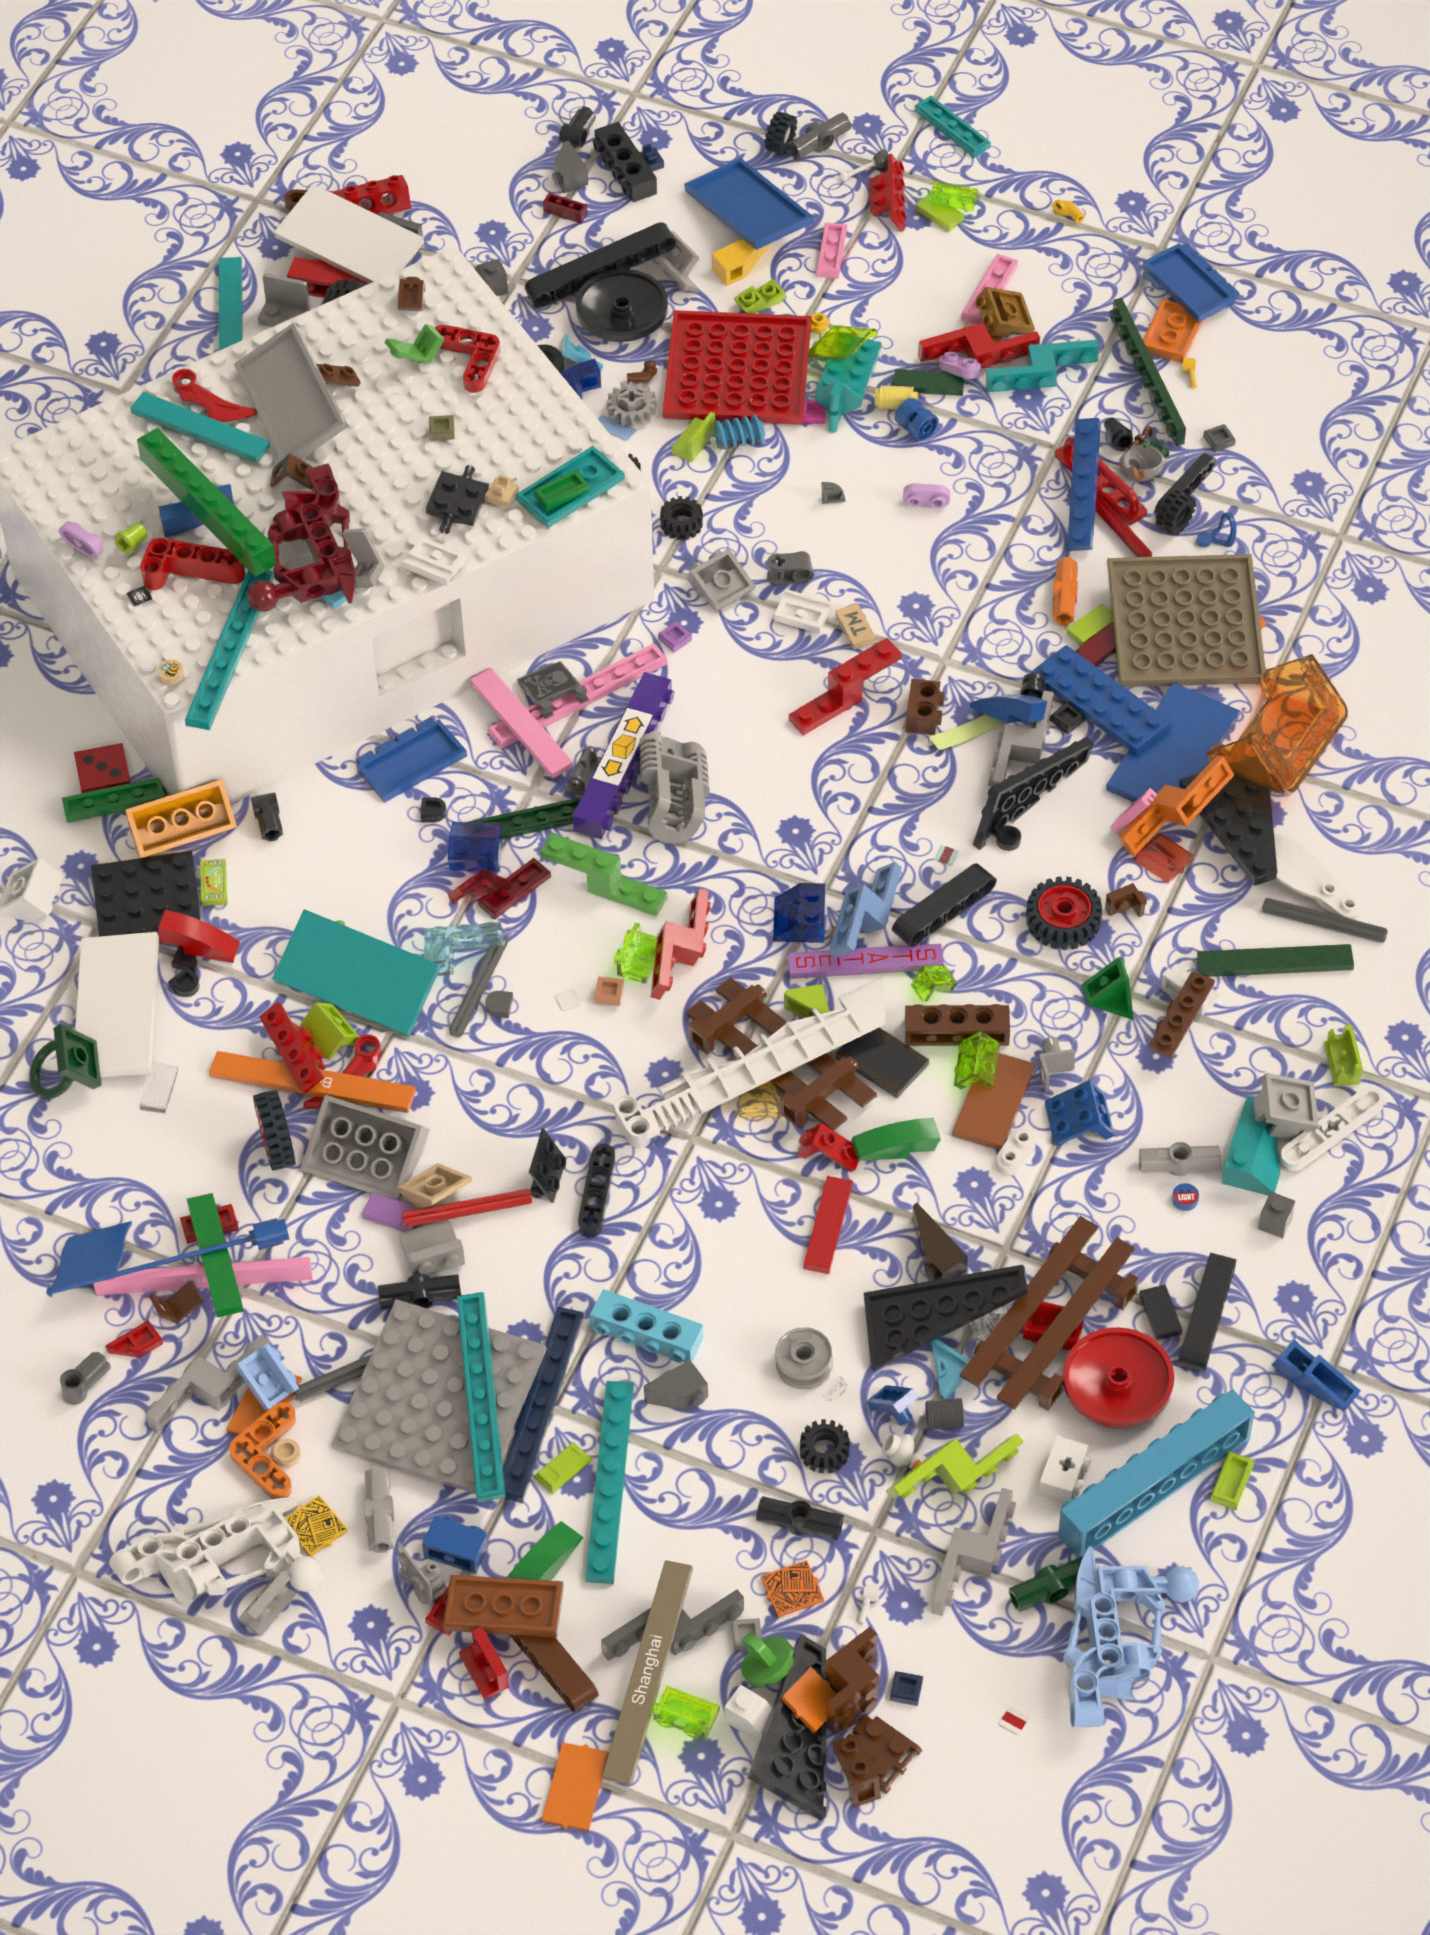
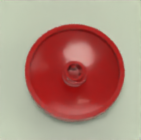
[1063,1327,1174,1429]

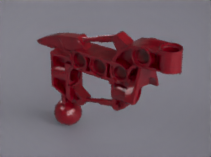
[247,463,356,612]

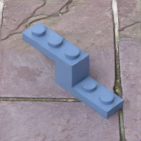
[829,862,902,958]

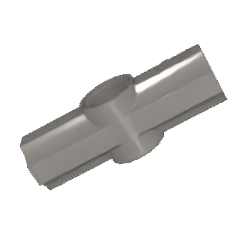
[1139,1142,1221,1176]
[364,1467,394,1553]

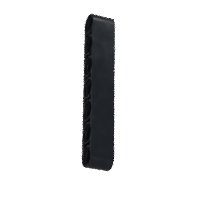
[524,222,676,308]

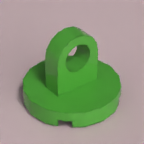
[741,1632,795,1688]

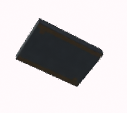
[835,1027,929,1098]

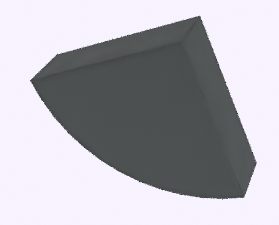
[821,482,846,504]

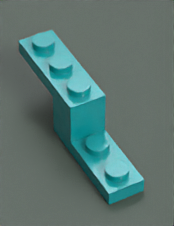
[985,339,1099,392]

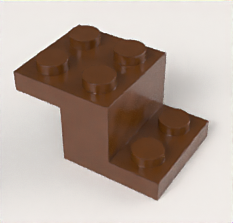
[826,1626,879,1735]

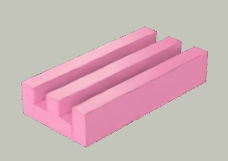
[1110,788,1157,834]

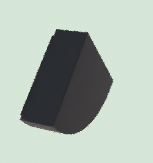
[171,946,198,973]

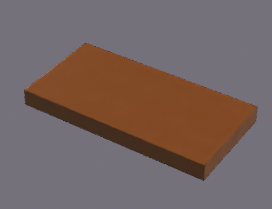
[952,1049,1035,1150]
[443,1575,564,1637]

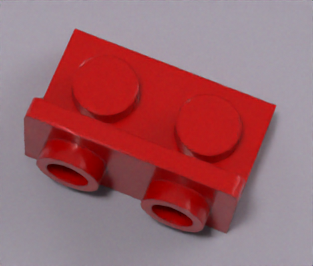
[459,1626,510,1699]

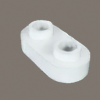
[996,1129,1036,1176]

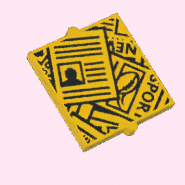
[285,1495,348,1557]

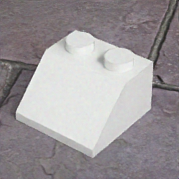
[0,858,63,922]

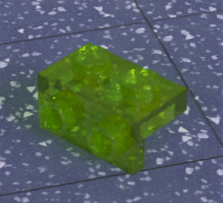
[953,1031,1000,1090]
[653,1686,720,1740]

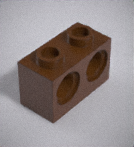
[906,679,945,735]

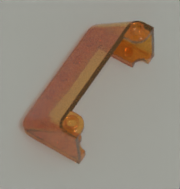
[1206,653,1348,795]

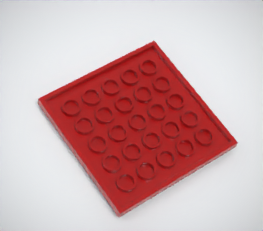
[662,310,812,425]

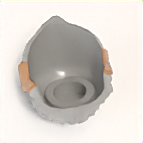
[1119,444,1166,481]

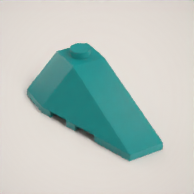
[1222,1096,1280,1196]

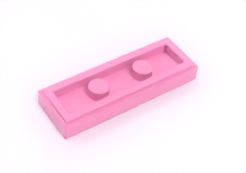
[816,223,847,279]

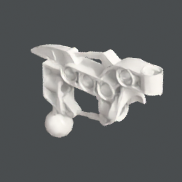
[109,1497,324,1605]

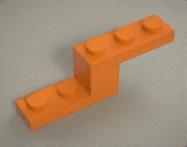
[1118,755,1234,856]

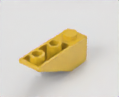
[712,239,771,286]

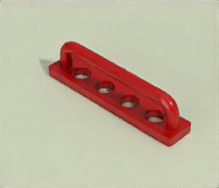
[1054,437,1147,525]

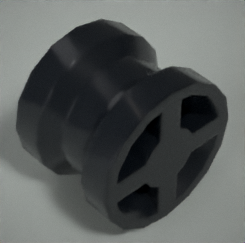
[1020,673,1046,699]

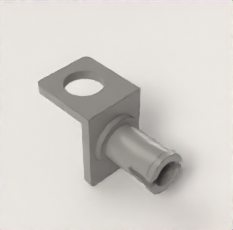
[1039,1036,1075,1092]

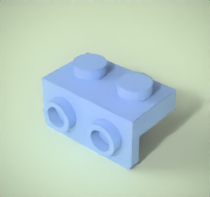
[234,1343,299,1411]

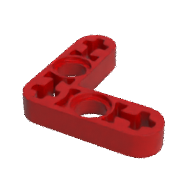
[434,325,500,393]

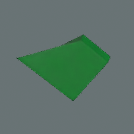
[1081,957,1134,1020]

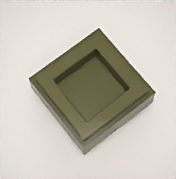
[429,415,455,440]

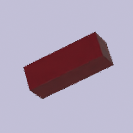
[543,192,588,224]

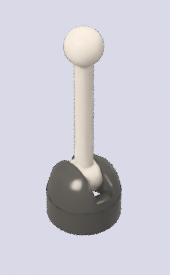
[839,149,888,181]

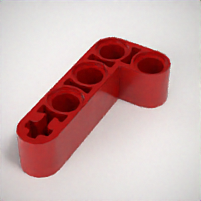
[140,538,246,590]

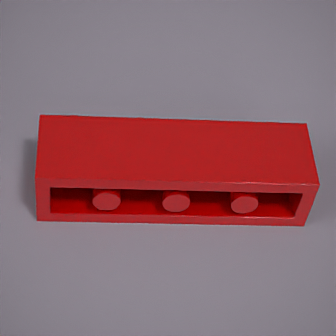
[287,257,369,298]

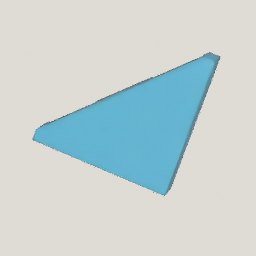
[561,334,603,374]
[931,1339,970,1400]

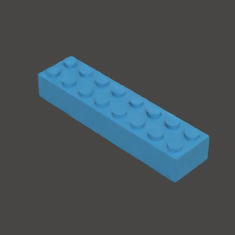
[1058,1389,1255,1558]

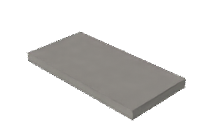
[234,323,348,460]

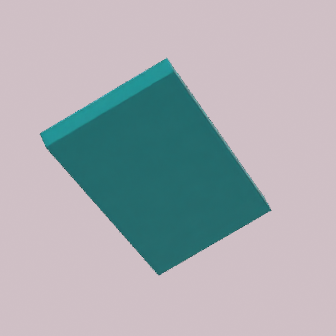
[272,909,441,1037]

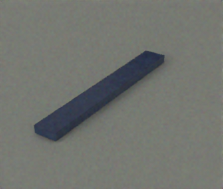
[502,1307,584,1503]

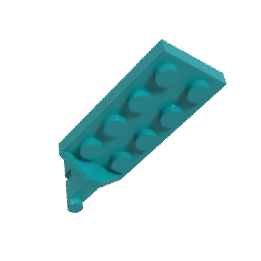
[815,335,882,433]

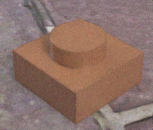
[594,976,624,1006]

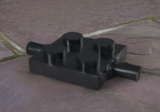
[426,465,489,534]

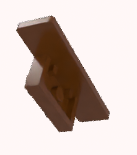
[1149,971,1215,1058]

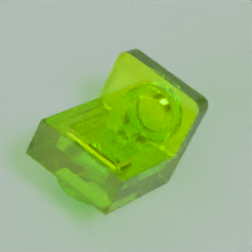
[911,965,958,1001]

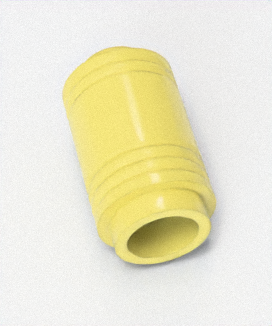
[875,386,918,410]

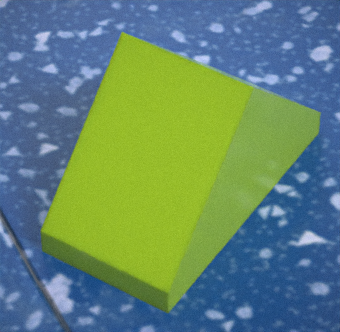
[784,984,830,1019]

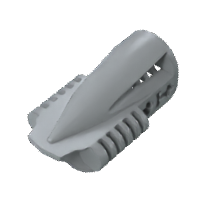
[639,731,710,844]

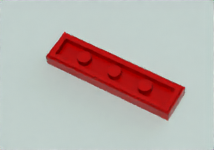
[803,1176,853,1274]

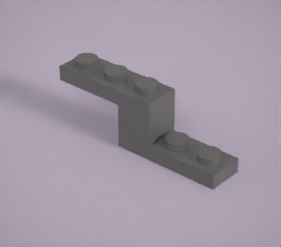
[601,1589,744,1661]

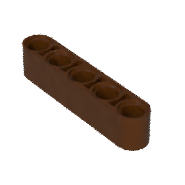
[510,1635,599,1712]

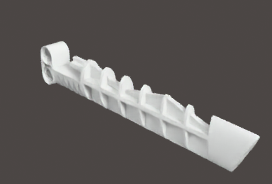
[614,977,885,1149]

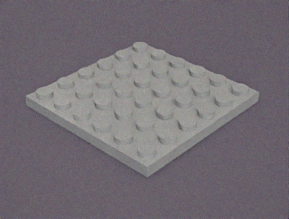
[331,1299,547,1494]

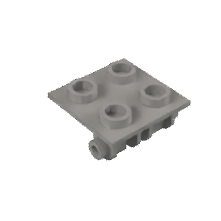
[397,1542,445,1609]

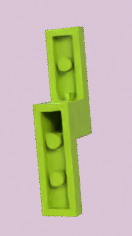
[885,1433,1024,1500]

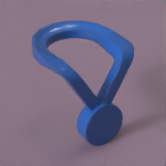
[1196,512,1237,547]

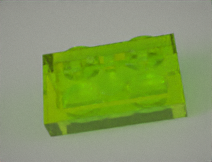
[929,181,980,211]
[614,922,657,984]

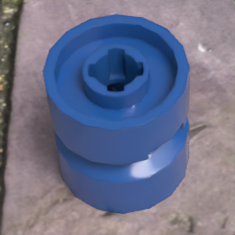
[894,397,939,441]

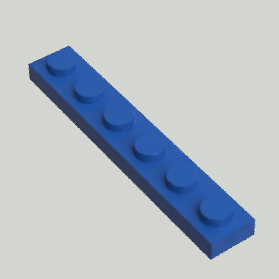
[1067,418,1101,551]

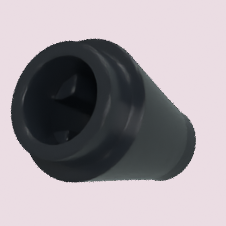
[1104,417,1133,450]

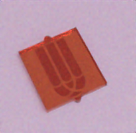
[1134,833,1195,884]

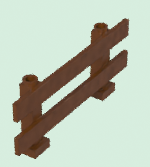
[686,977,877,1131]
[960,1216,1139,1411]

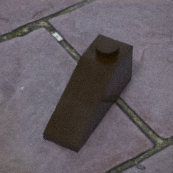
[912,1203,968,1281]

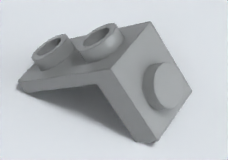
[343,528,385,588]

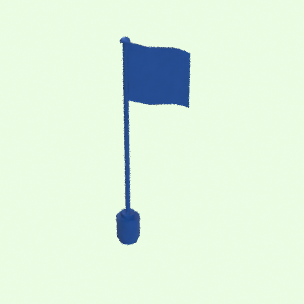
[46,1218,290,1297]

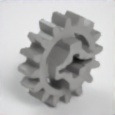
[606,382,657,427]

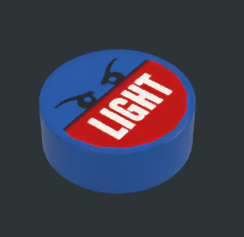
[1172,1183,1199,1211]

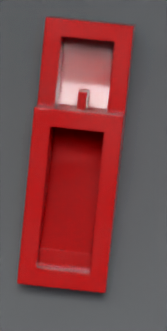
[158,910,240,963]

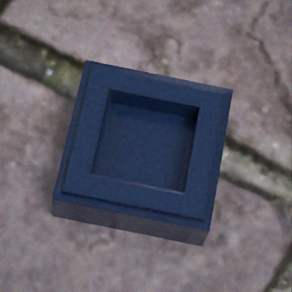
[890,1671,924,1706]

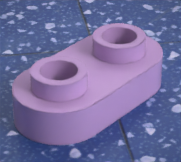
[939,352,981,379]
[903,483,951,508]
[59,521,103,559]

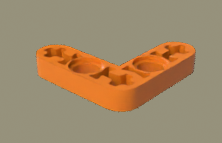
[229,1402,296,1499]

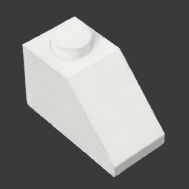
[725,1685,772,1743]

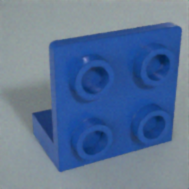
[1045,1080,1115,1146]

